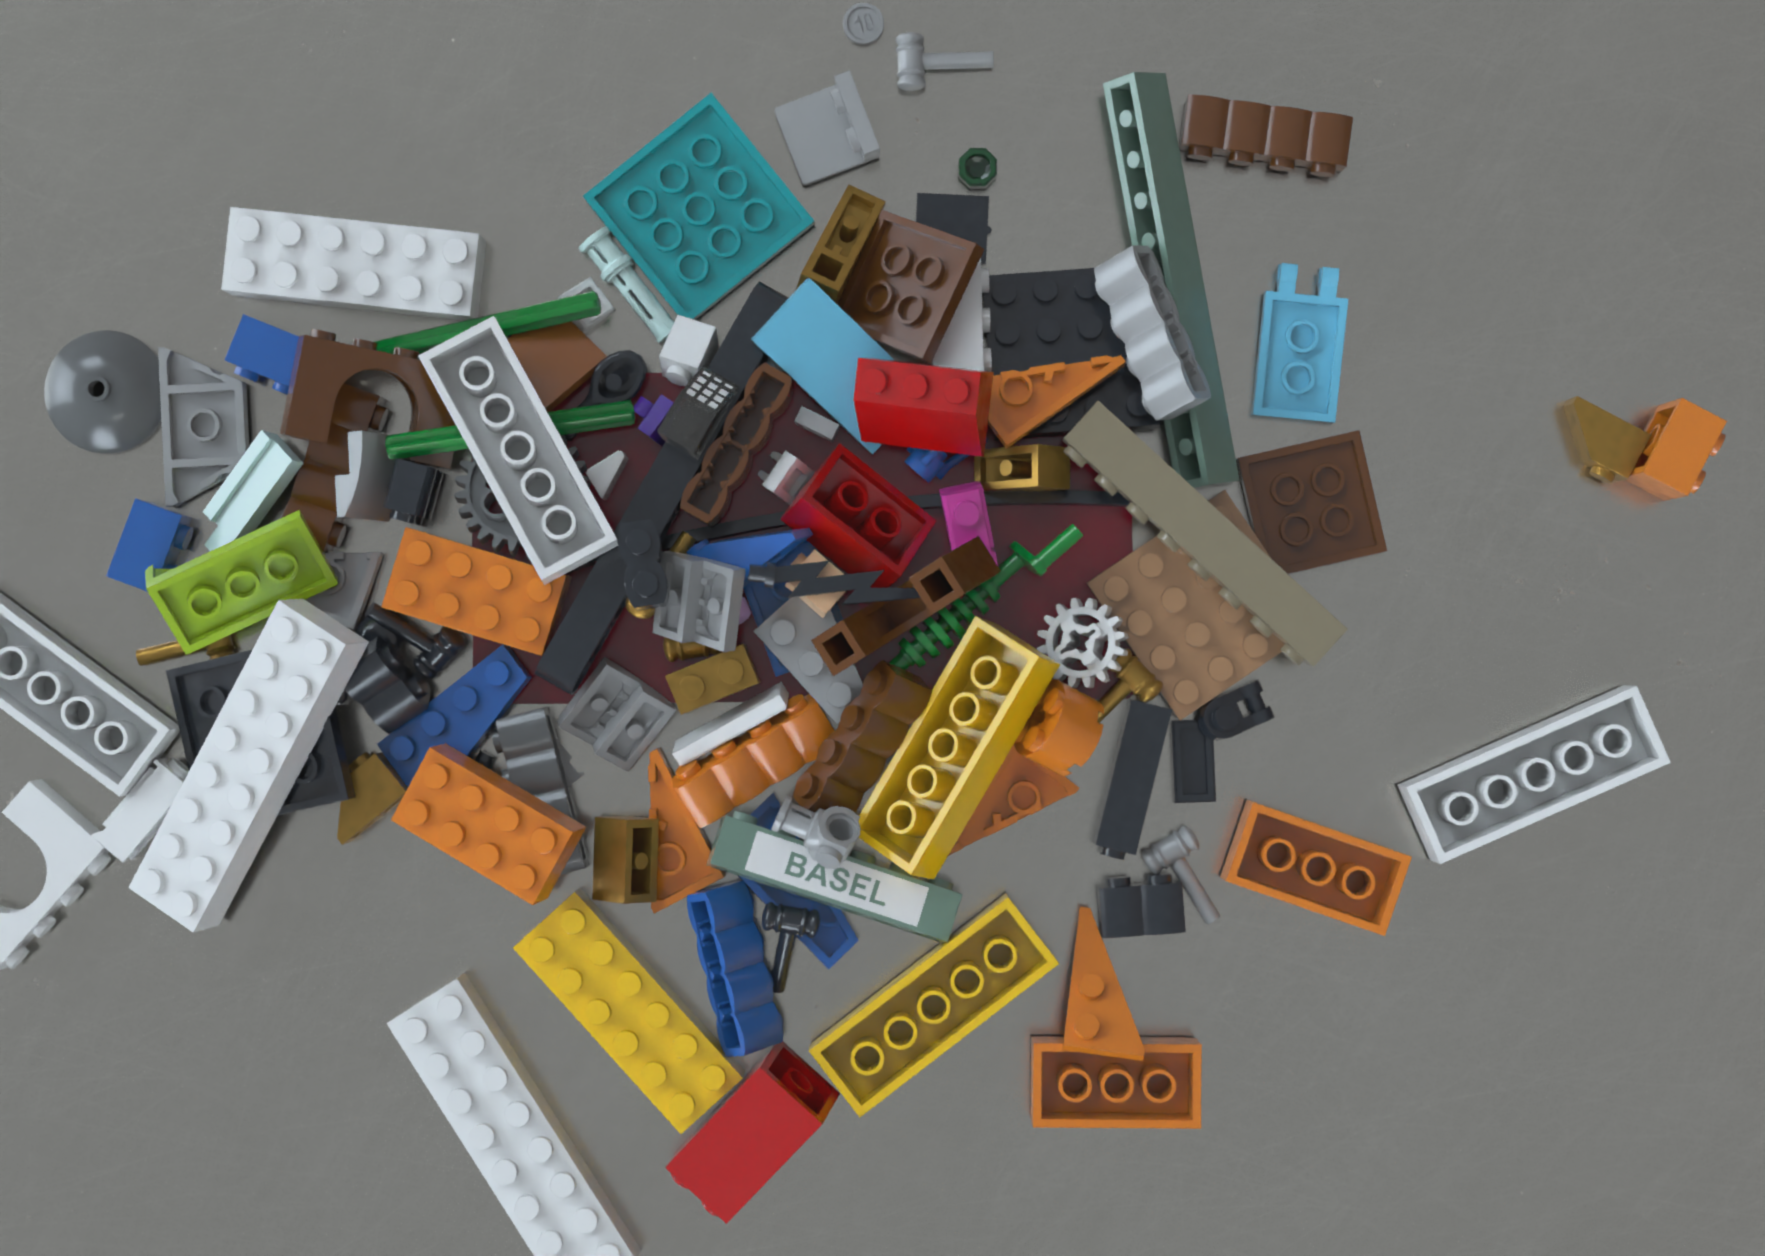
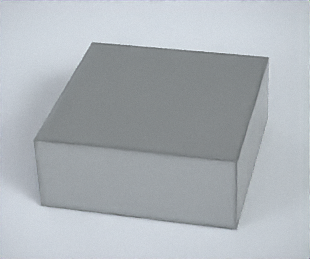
[795,406,840,443]

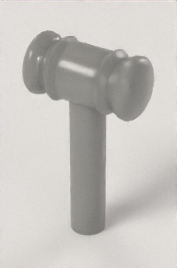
[896,32,994,91]
[1142,825,1220,924]

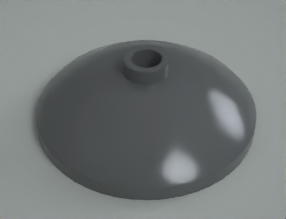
[44,330,162,454]

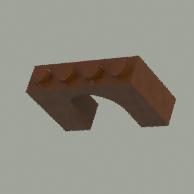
[279,329,456,469]
[811,536,1001,676]

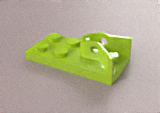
[145,510,338,655]

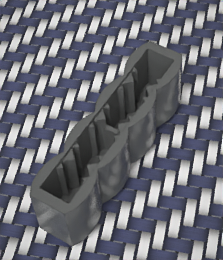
[491,707,589,875]

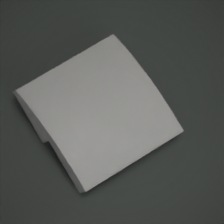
[335,431,403,522]
[652,551,745,652]
[557,657,676,772]

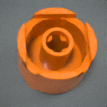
[1014,679,1104,776]

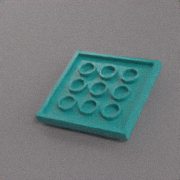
[583,93,815,320]

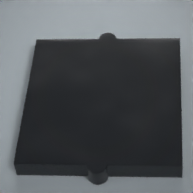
[916,193,992,265]

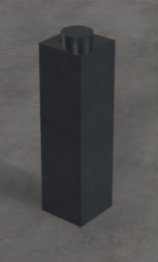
[1092,699,1172,860]

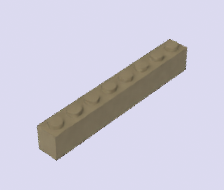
[1062,401,1348,667]

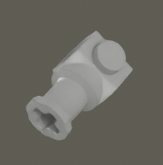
[771,796,861,869]

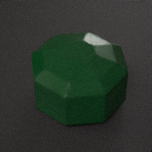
[958,148,997,189]

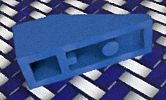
[686,528,814,587]

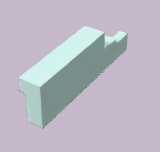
[203,430,303,551]

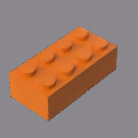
[381,527,572,656]
[391,743,586,905]
[1220,800,1412,936]
[1030,1036,1202,1129]

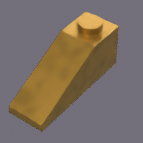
[796,184,886,304]

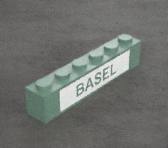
[706,811,963,943]

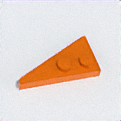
[988,355,1126,449]
[948,745,1079,856]
[648,748,726,914]
[1062,907,1145,1061]

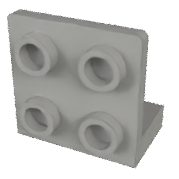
[775,70,880,185]

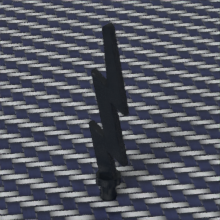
[748,561,921,605]

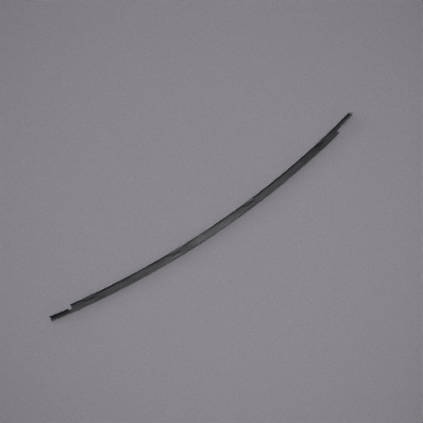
[566,490,1130,574]

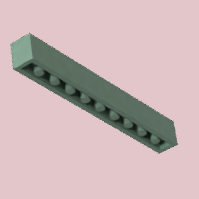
[1103,72,1240,489]

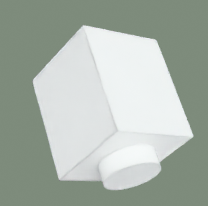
[659,315,719,386]

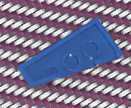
[377,644,532,787]
[738,793,859,970]

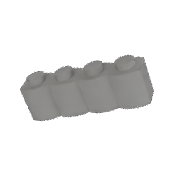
[1094,245,1211,420]

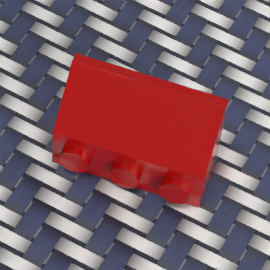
[853,358,994,456]
[780,443,937,588]

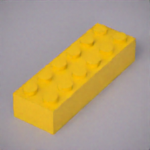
[858,616,1060,879]
[513,888,745,1134]
[809,893,1059,1117]

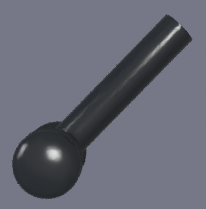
[365,602,465,679]
[762,902,820,993]

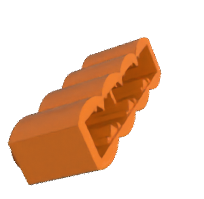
[671,694,835,828]

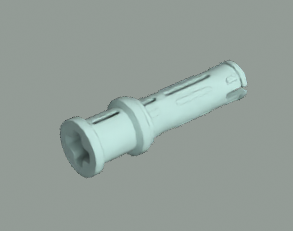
[578,226,674,343]

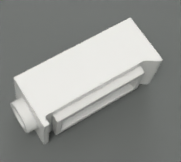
[91,758,189,863]

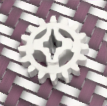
[1037,598,1129,688]

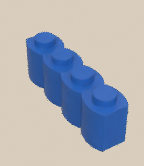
[687,881,783,1057]

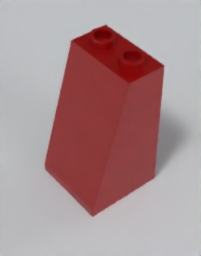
[665,1042,840,1224]

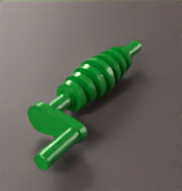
[889,524,1083,670]

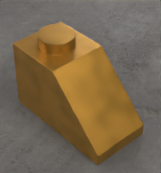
[1564,396,1651,484]
[974,444,1070,491]
[337,751,408,845]

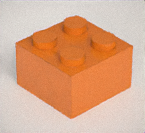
[1625,398,1727,501]

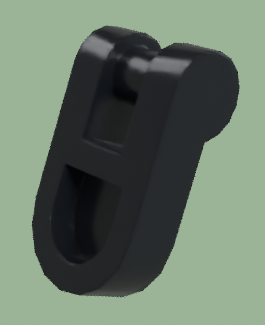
[1197,679,1275,741]

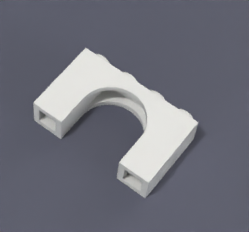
[0,779,111,970]

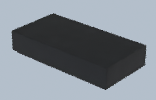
[1170,719,1216,803]

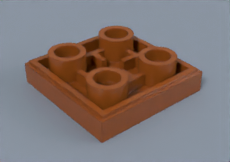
[507,322,607,412]

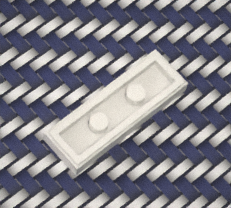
[672,682,789,766]

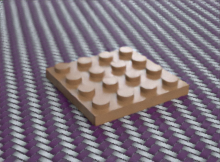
[1086,490,1285,720]

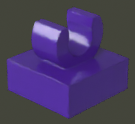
[634,394,683,447]

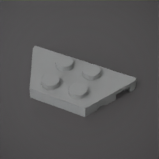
[158,347,249,507]

